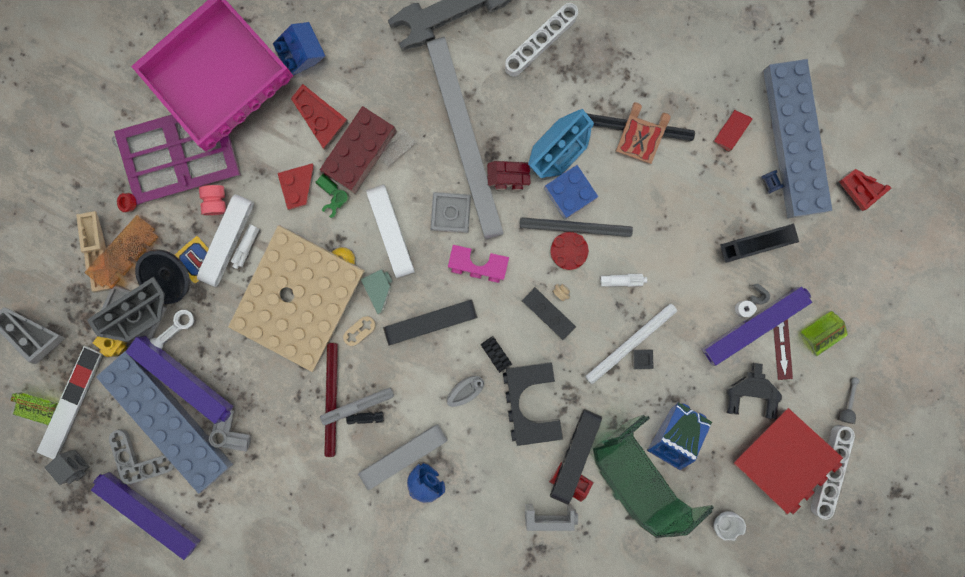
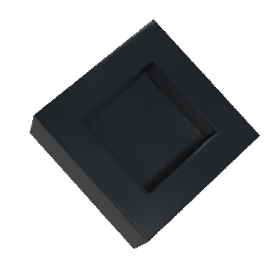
[633,349,654,369]

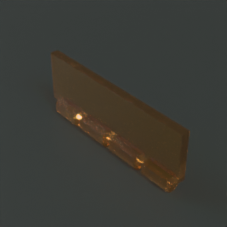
[84,215,158,289]

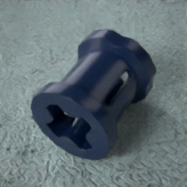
[761,169,785,194]

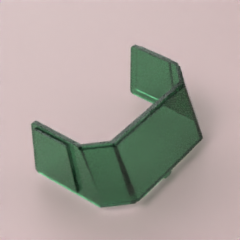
[593,415,714,538]

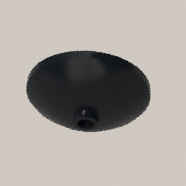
[135,249,190,304]

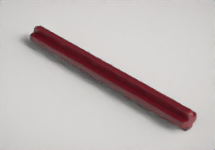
[324,343,338,457]

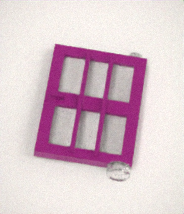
[112,114,241,205]

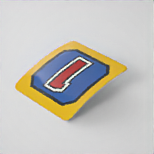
[175,236,209,283]

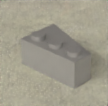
[0,307,65,364]

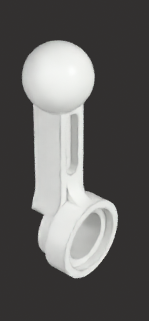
[150,310,194,349]

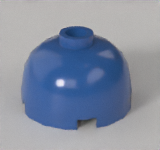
[407,463,445,503]

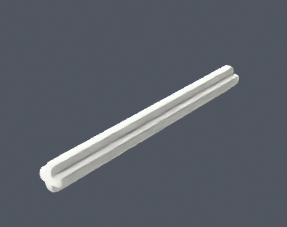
[586,304,677,384]

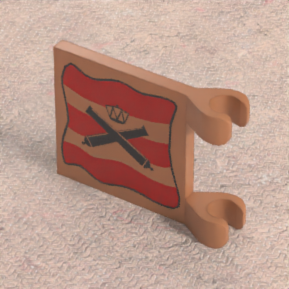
[616,102,671,164]

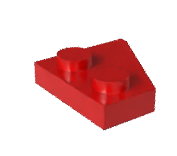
[277,163,315,210]
[839,169,892,211]

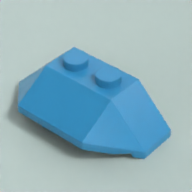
[528,109,594,178]

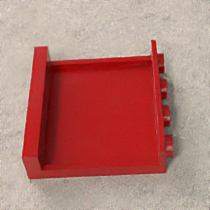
[734,408,843,515]

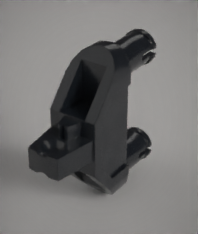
[726,363,782,419]

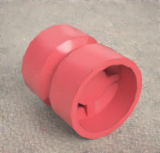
[199,185,226,216]

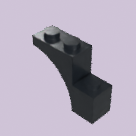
[720,223,799,263]

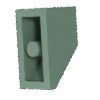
[361,269,393,314]

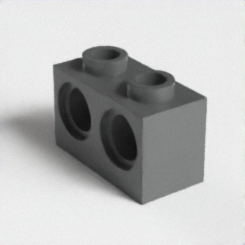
[44,450,90,485]

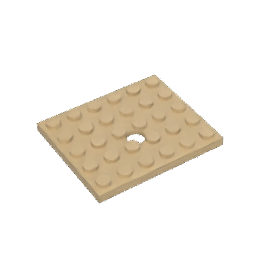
[228,225,365,372]

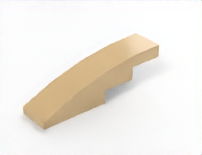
[76,211,113,293]

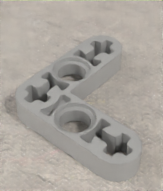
[109,429,175,484]

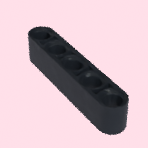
[383,300,478,346]
[550,409,602,505]

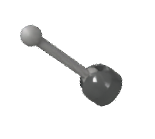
[839,377,860,424]

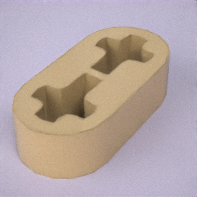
[343,316,376,346]

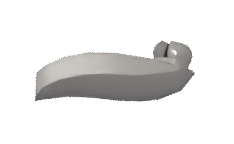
[447,376,484,407]

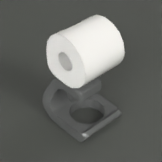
[735,284,770,317]

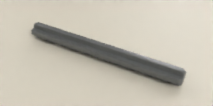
[519,217,633,237]

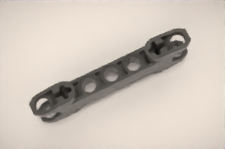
[388,0,512,51]

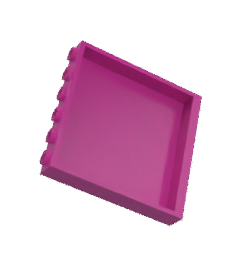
[131,0,293,152]

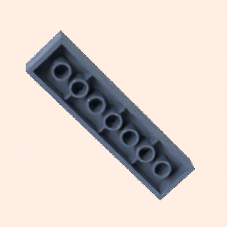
[763,59,833,219]
[96,351,234,494]

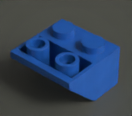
[272,22,325,76]

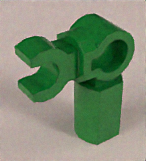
[315,174,350,218]

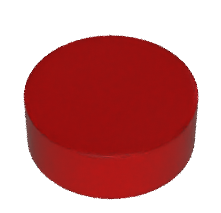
[117,193,136,212]

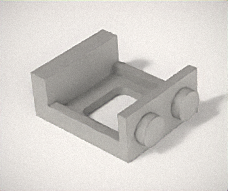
[525,504,578,531]

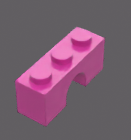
[448,245,509,283]

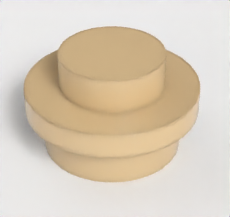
[553,284,570,301]

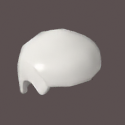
[714,511,746,541]

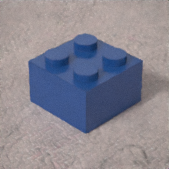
[544,165,599,220]

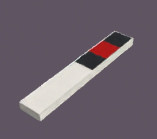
[37,346,103,459]

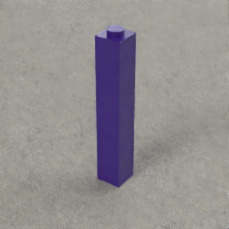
[701,287,813,366]
[126,336,233,424]
[91,472,201,560]

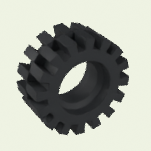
[480,336,512,373]

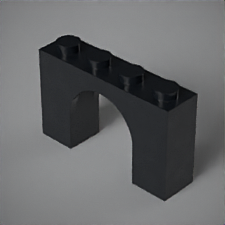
[503,362,563,446]

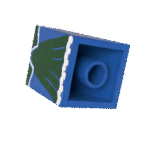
[647,402,712,470]

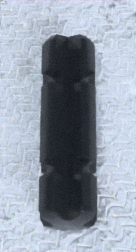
[346,412,384,425]

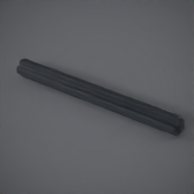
[587,113,695,141]

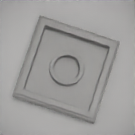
[430,192,471,233]

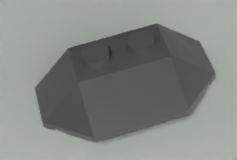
[87,277,165,342]

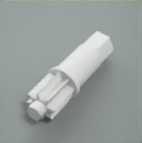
[231,224,259,269]
[600,274,647,287]

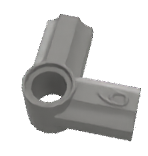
[209,410,251,452]

